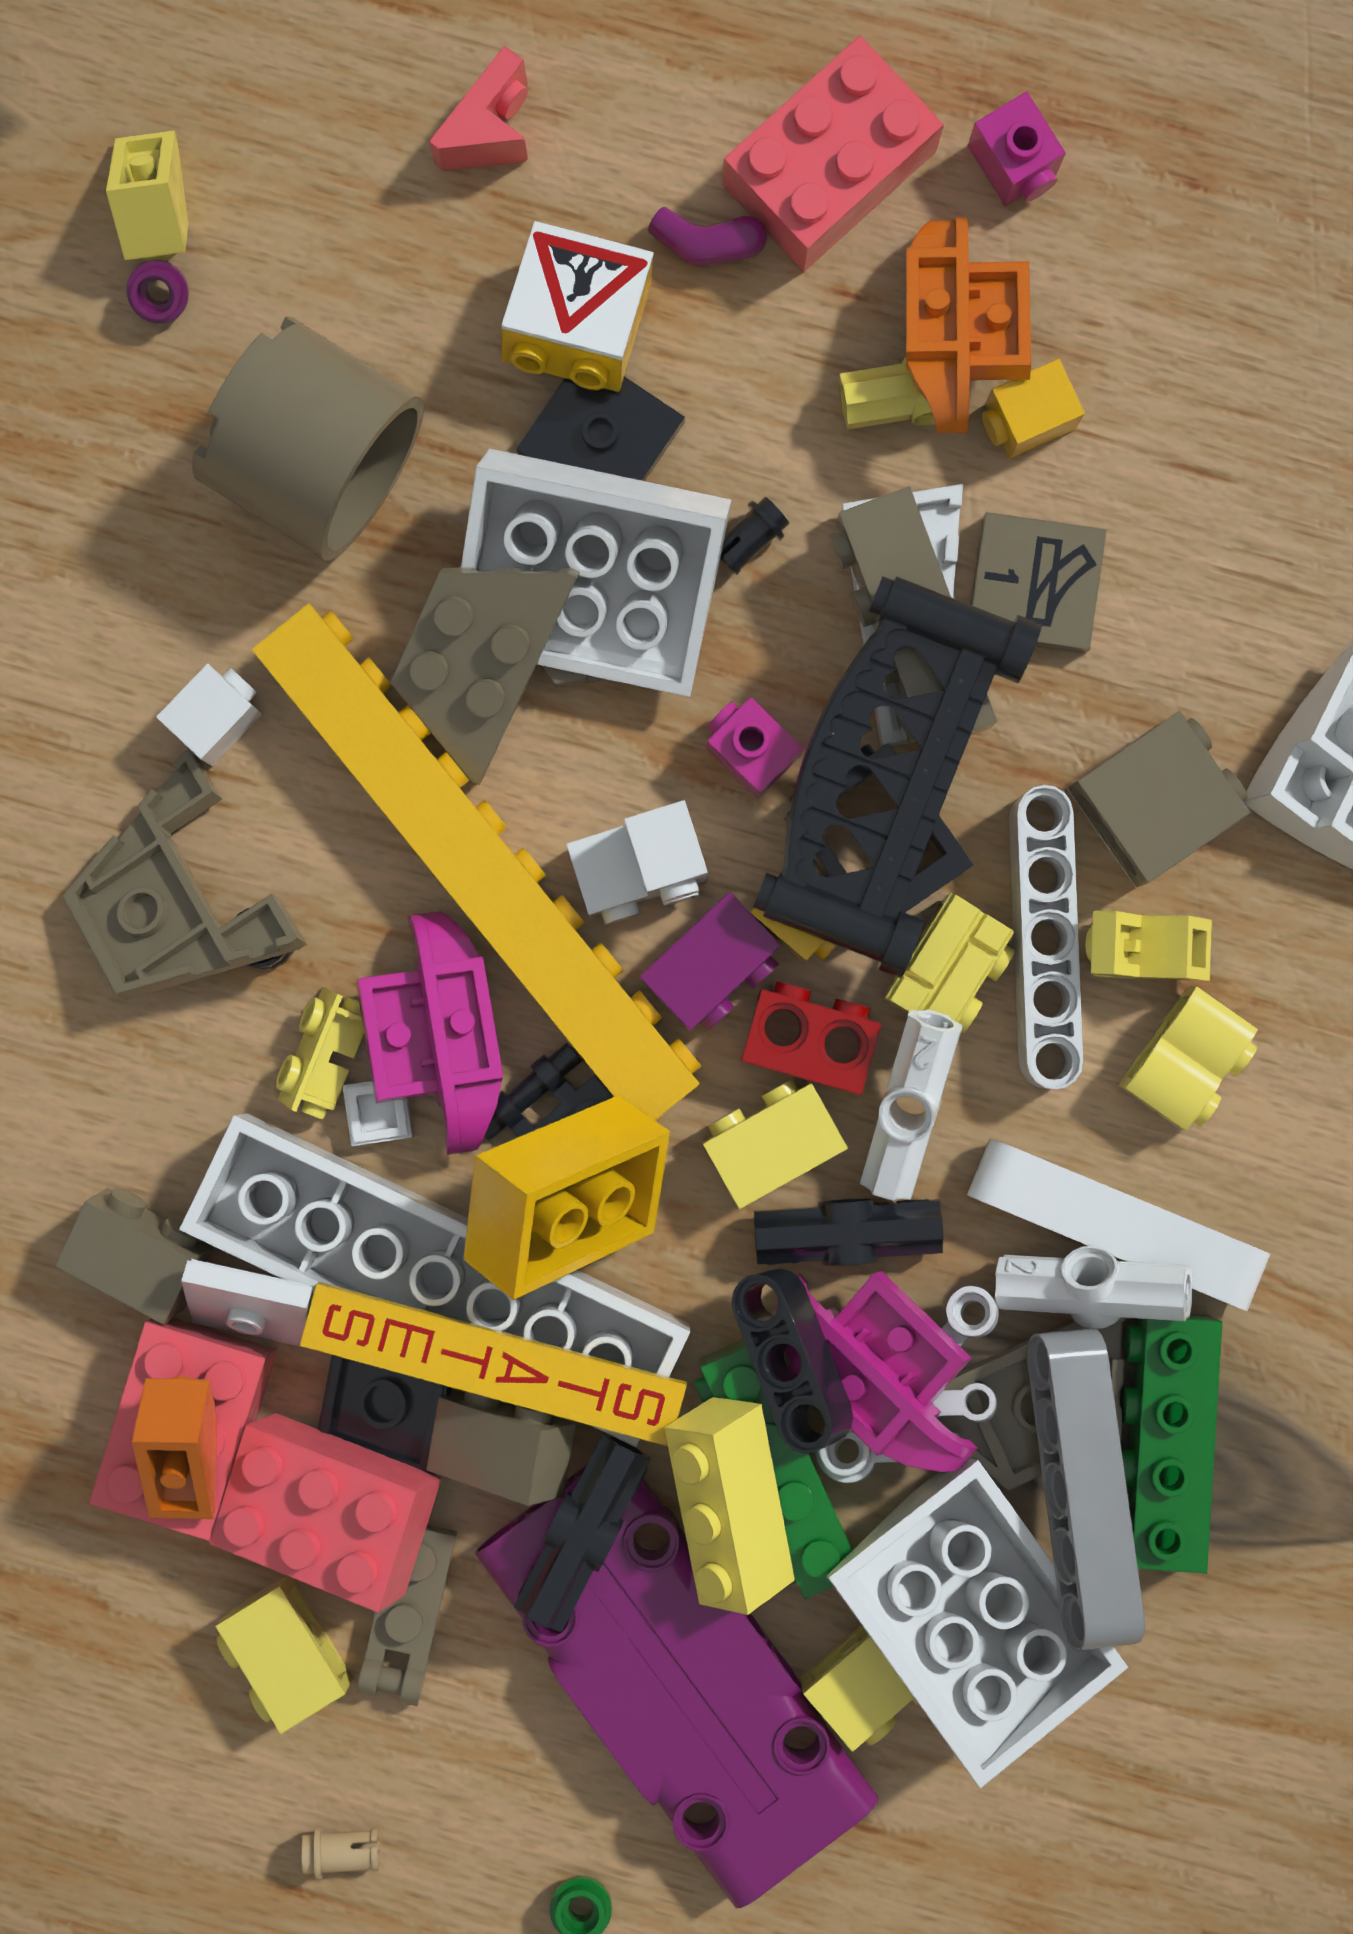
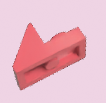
[429,45,528,171]

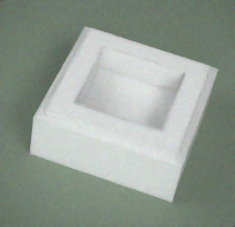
[343,1081,414,1146]

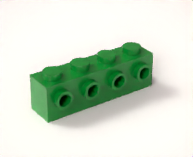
[1120,1314,1223,1574]
[694,1339,853,1599]

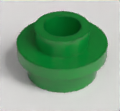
[550,1875,612,1934]

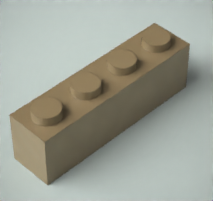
[830,486,997,750]

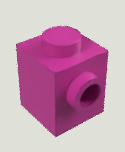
[967,91,1066,206]
[706,697,804,799]

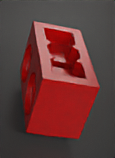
[740,981,882,1095]

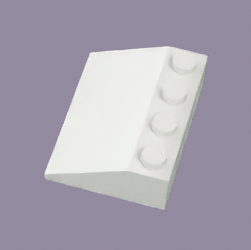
[461,448,732,697]
[826,1458,1128,1789]

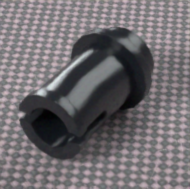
[720,497,790,575]

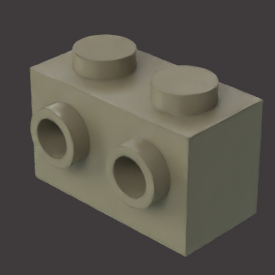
[55,1188,214,1325]
[426,1391,576,1506]

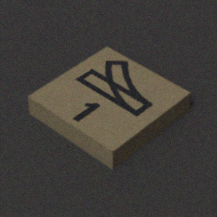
[970,512,1107,654]

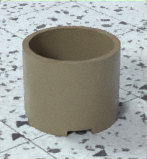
[192,316,424,561]

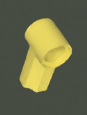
[838,358,935,430]

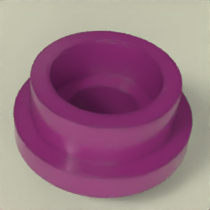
[126,260,189,324]

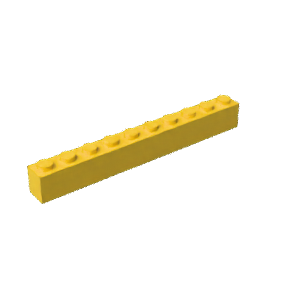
[251,603,701,1120]

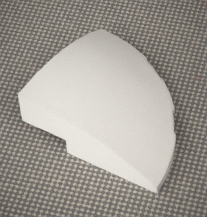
[1243,642,1353,869]

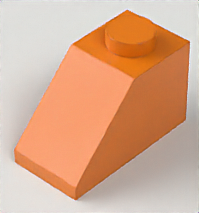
[131,1376,217,1519]

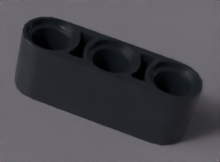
[731,1268,853,1454]

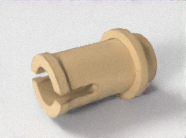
[302,1827,379,1880]

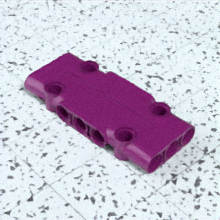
[474,1465,879,1908]

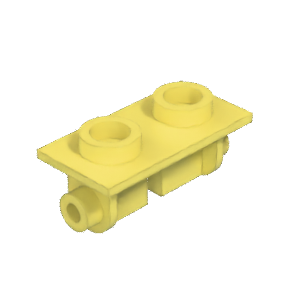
[276,987,364,1119]

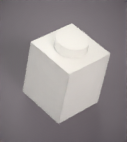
[156,663,263,767]

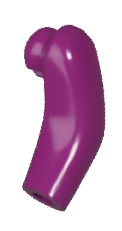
[648,207,767,267]

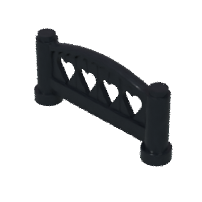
[753,576,1042,979]

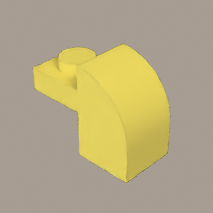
[1085,911,1212,981]

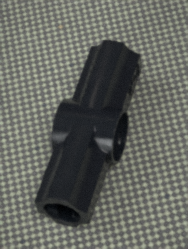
[754,1198,944,1266]
[514,1433,651,1632]

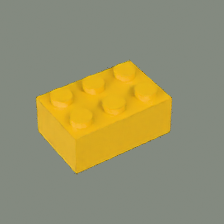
[463,1095,670,1300]

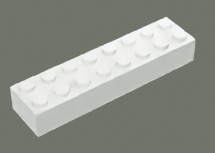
[179,1113,690,1447]

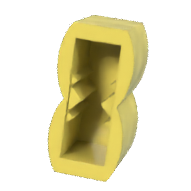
[1118,986,1258,1131]

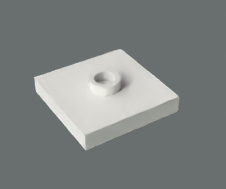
[181,1259,313,1349]

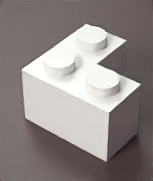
[566,800,708,925]

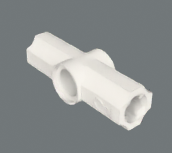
[860,1009,962,1201]
[995,1246,1192,1329]

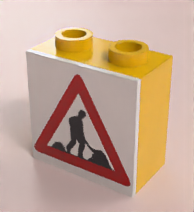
[501,221,654,392]

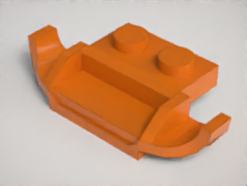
[906,217,1031,433]

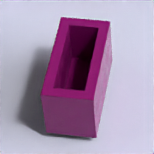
[639,892,781,1031]

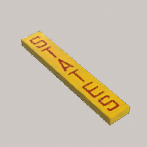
[299,1282,687,1446]

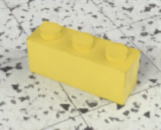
[664,1397,795,1615]

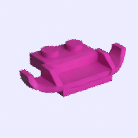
[356,911,504,1155]
[775,1271,978,1472]

